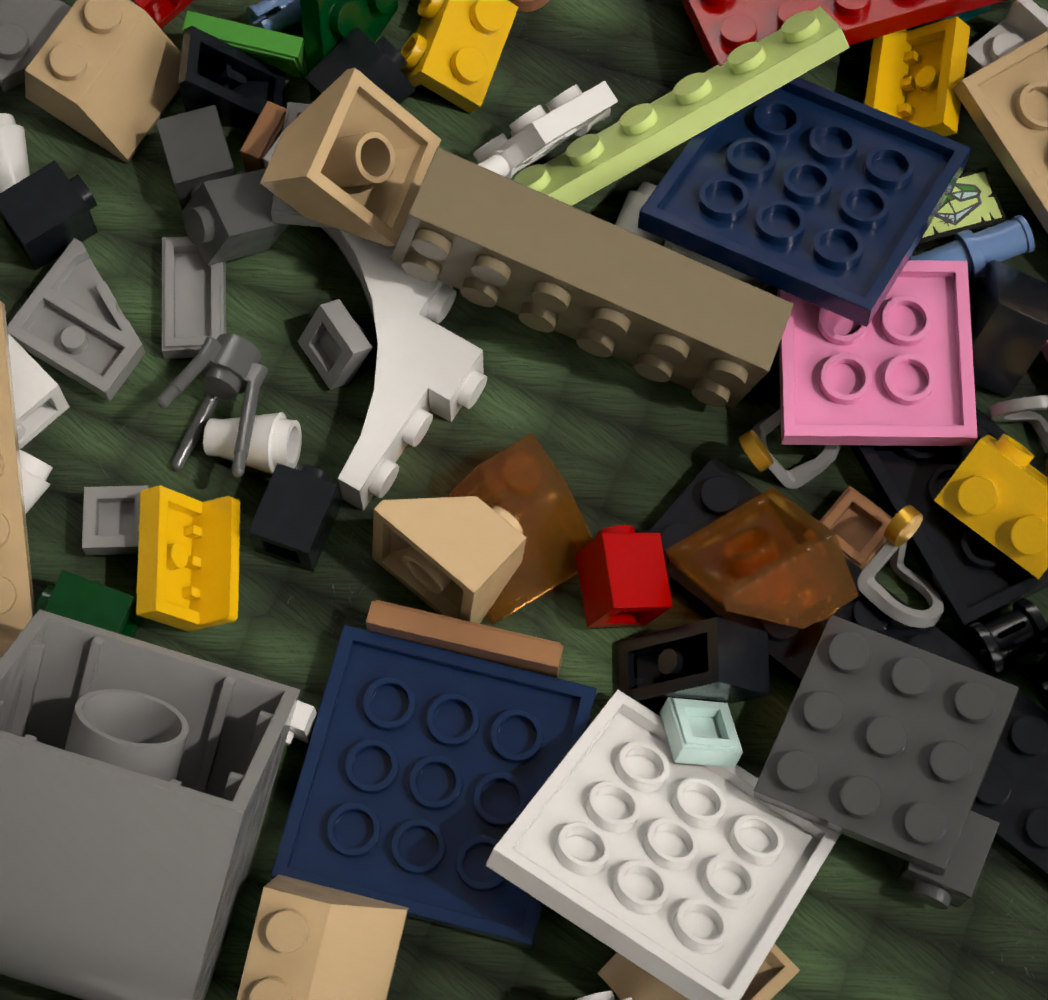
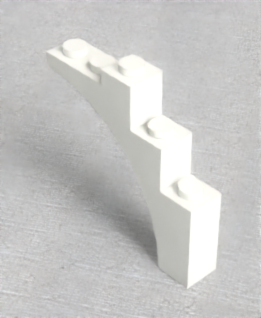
[263,131,487,511]

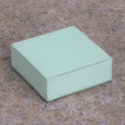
[660,697,743,768]

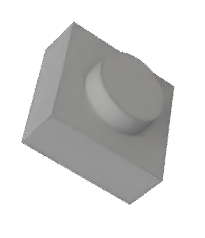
[298,299,373,390]
[82,485,149,555]

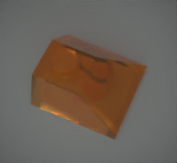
[447,433,593,625]
[665,487,859,629]

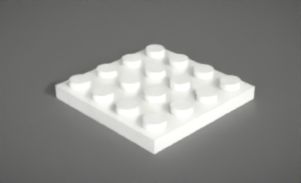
[486,690,841,1000]

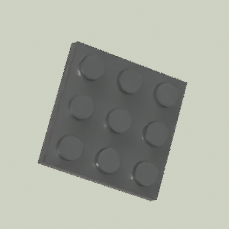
[753,614,1019,876]

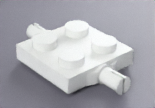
[473,81,618,179]

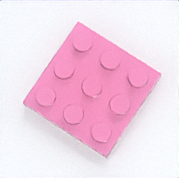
[777,260,978,446]

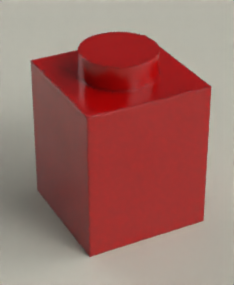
[575,525,673,628]

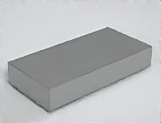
[162,236,226,359]

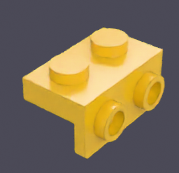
[400,0,519,113]
[863,16,971,137]
[934,434,1048,579]
[136,485,240,632]

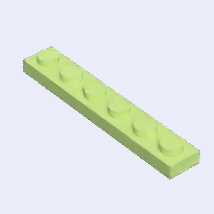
[513,6,850,206]

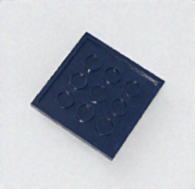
[638,77,971,327]
[270,625,597,948]

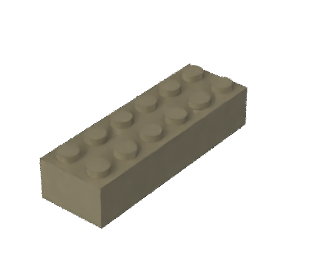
[391,147,794,408]

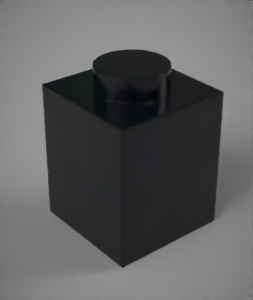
[305,27,416,105]
[0,160,98,270]
[248,463,342,572]

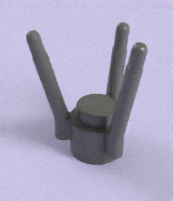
[157,333,269,477]

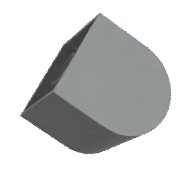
[0,609,300,1000]

